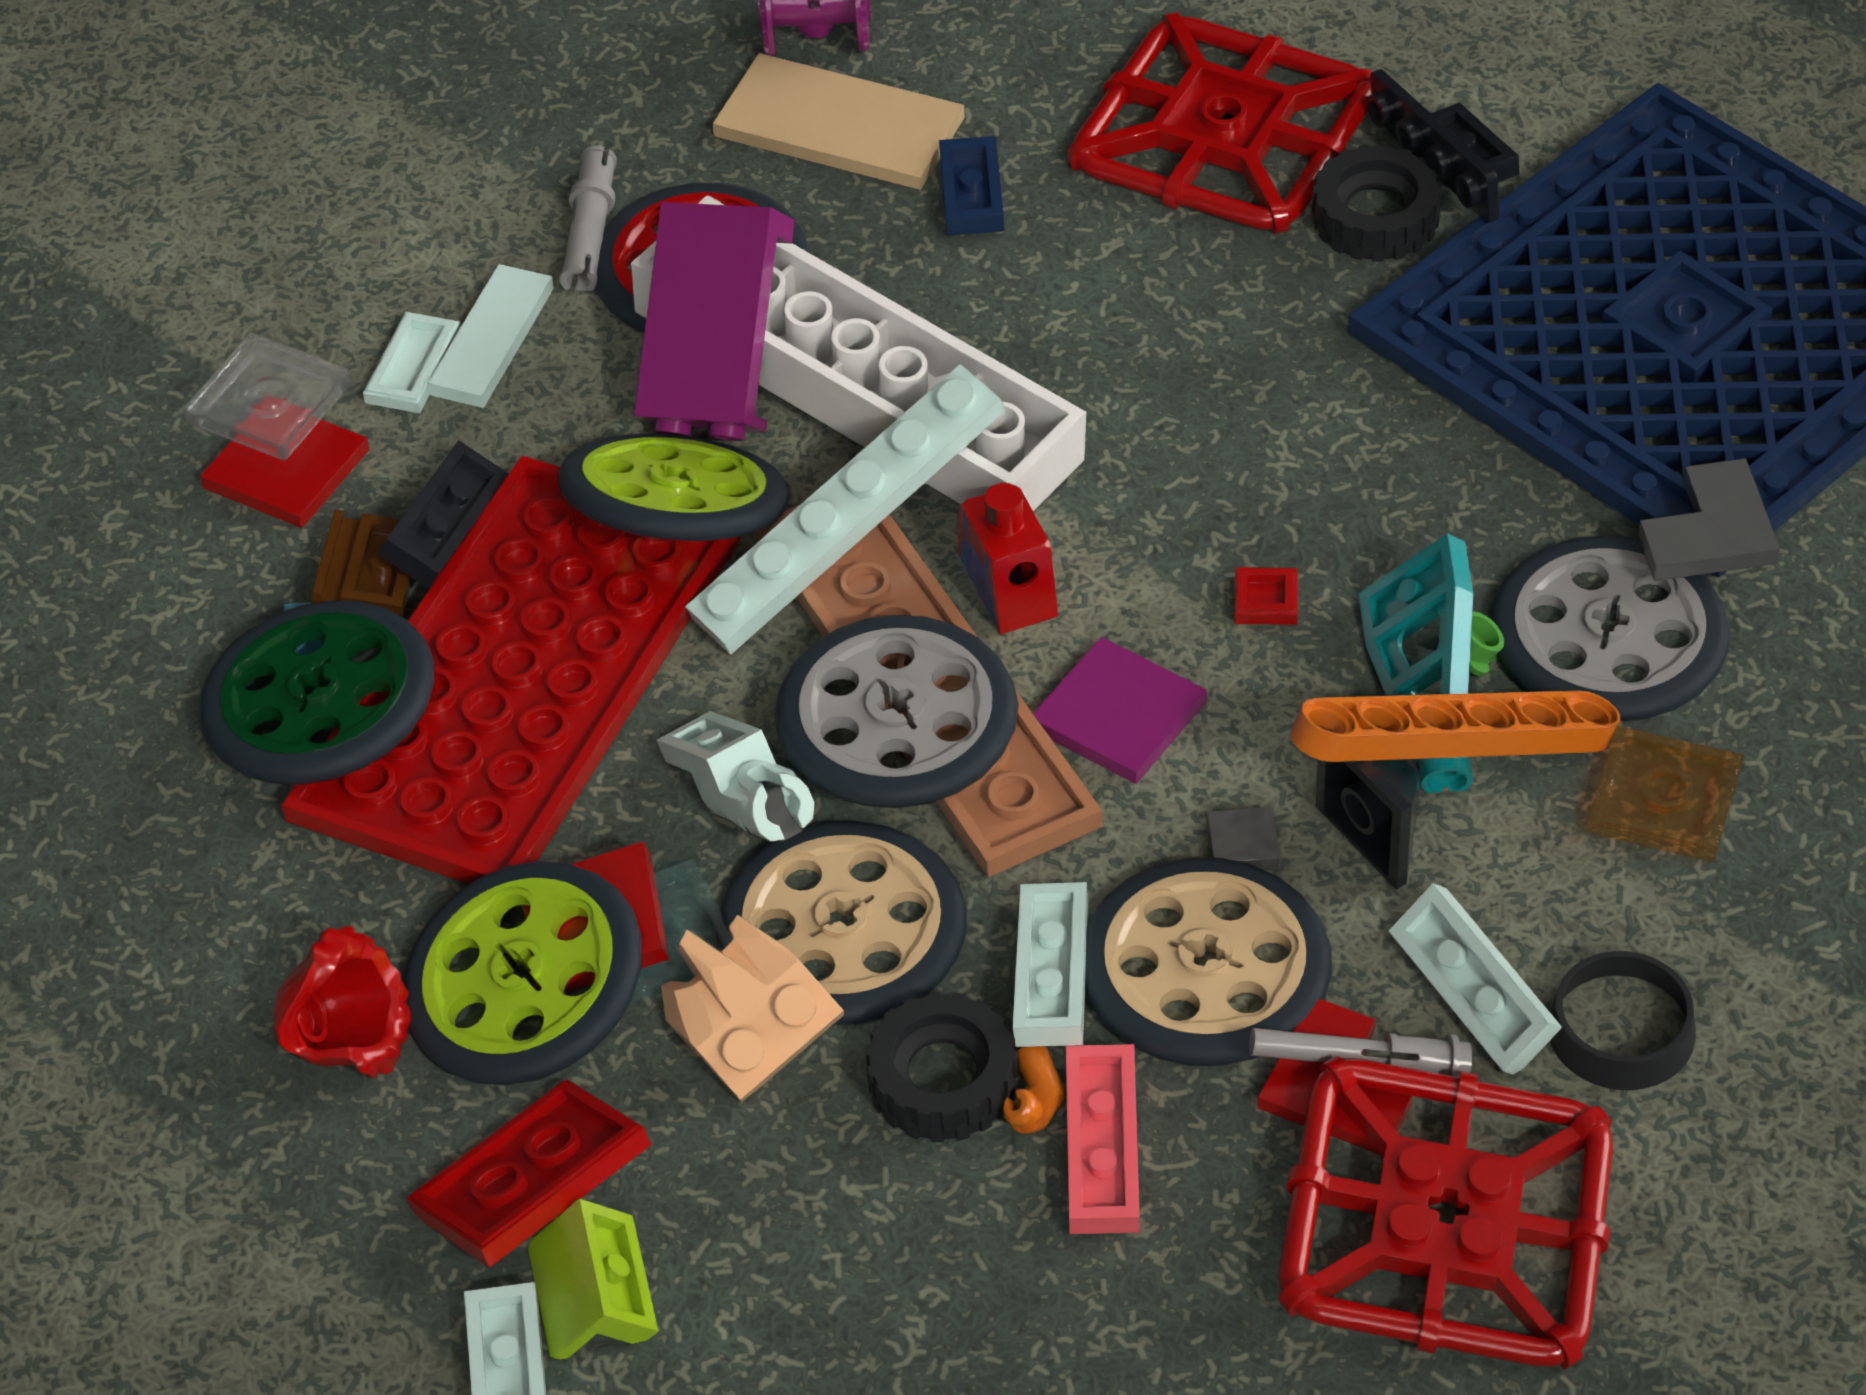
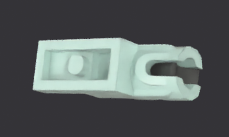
[657,711,814,842]

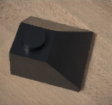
[1315,759,1421,890]

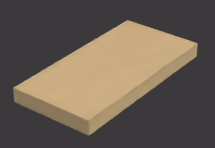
[713,53,965,190]

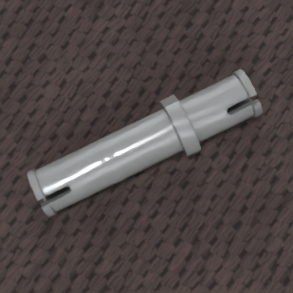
[560,145,617,291]

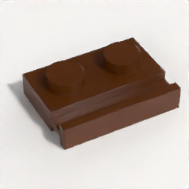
[311,509,412,617]

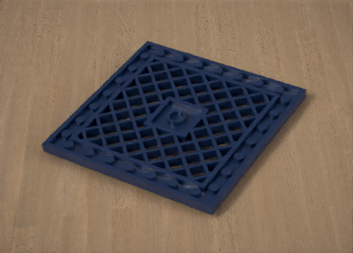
[1348,82,1866,578]

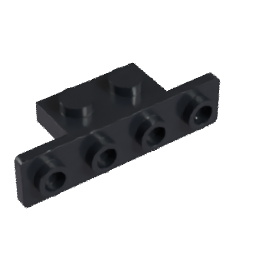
[1367,69,1520,223]

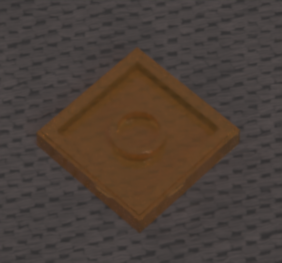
[1585,726,1744,863]

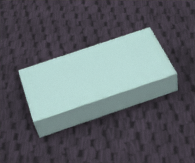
[363,312,461,413]

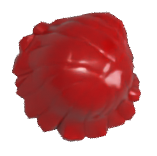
[272,926,411,1078]

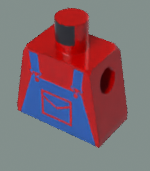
[957,483,1058,635]

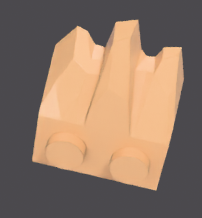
[661,915,844,1102]

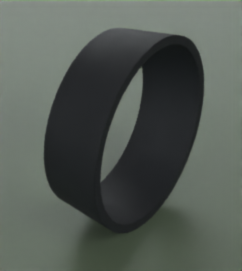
[1549,951,1696,1090]

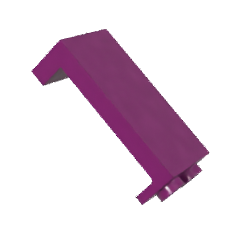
[634,202,795,441]

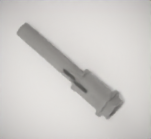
[1249,1028,1472,1077]

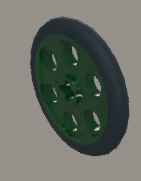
[199,600,434,785]

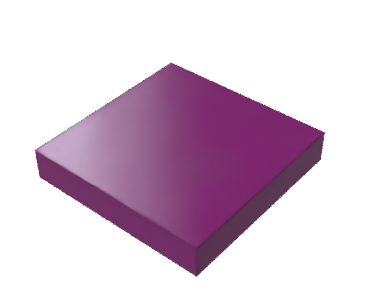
[1033,637,1207,784]

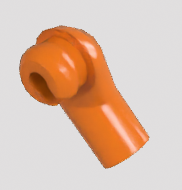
[1003,1046,1066,1134]

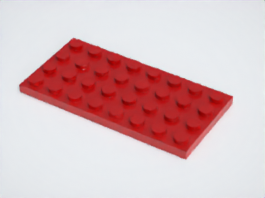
[281,455,741,884]

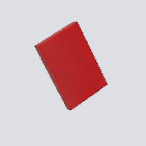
[406,1079,652,1268]

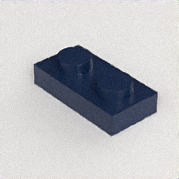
[939,136,1004,235]

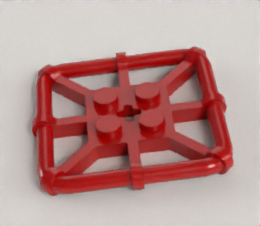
[1067,11,1372,234]
[1278,1056,1613,1370]

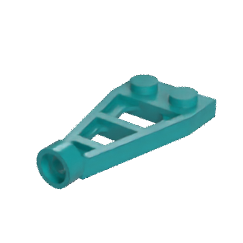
[1358,533,1473,793]

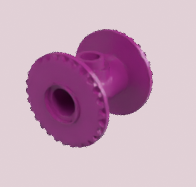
[758,0,871,57]

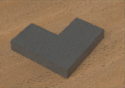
[1638,458,1780,581]

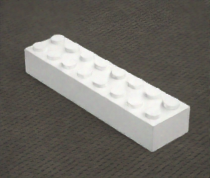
[631,195,1086,511]

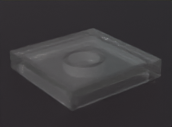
[183,333,352,461]

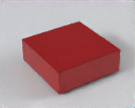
[1234,567,1298,625]

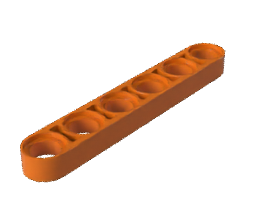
[1290,690,1620,762]

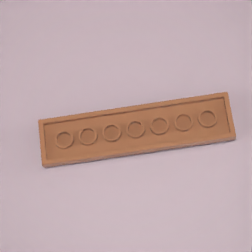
[755,504,1103,878]

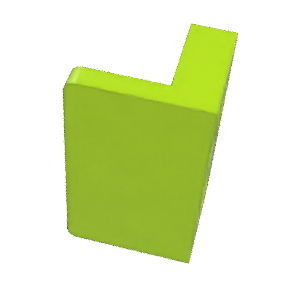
[528,1198,658,1359]

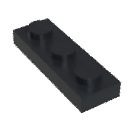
[377,440,509,588]

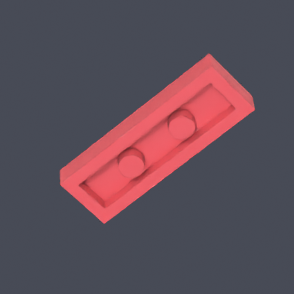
[1066,1044,1140,1234]

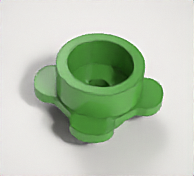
[1438,611,1504,676]

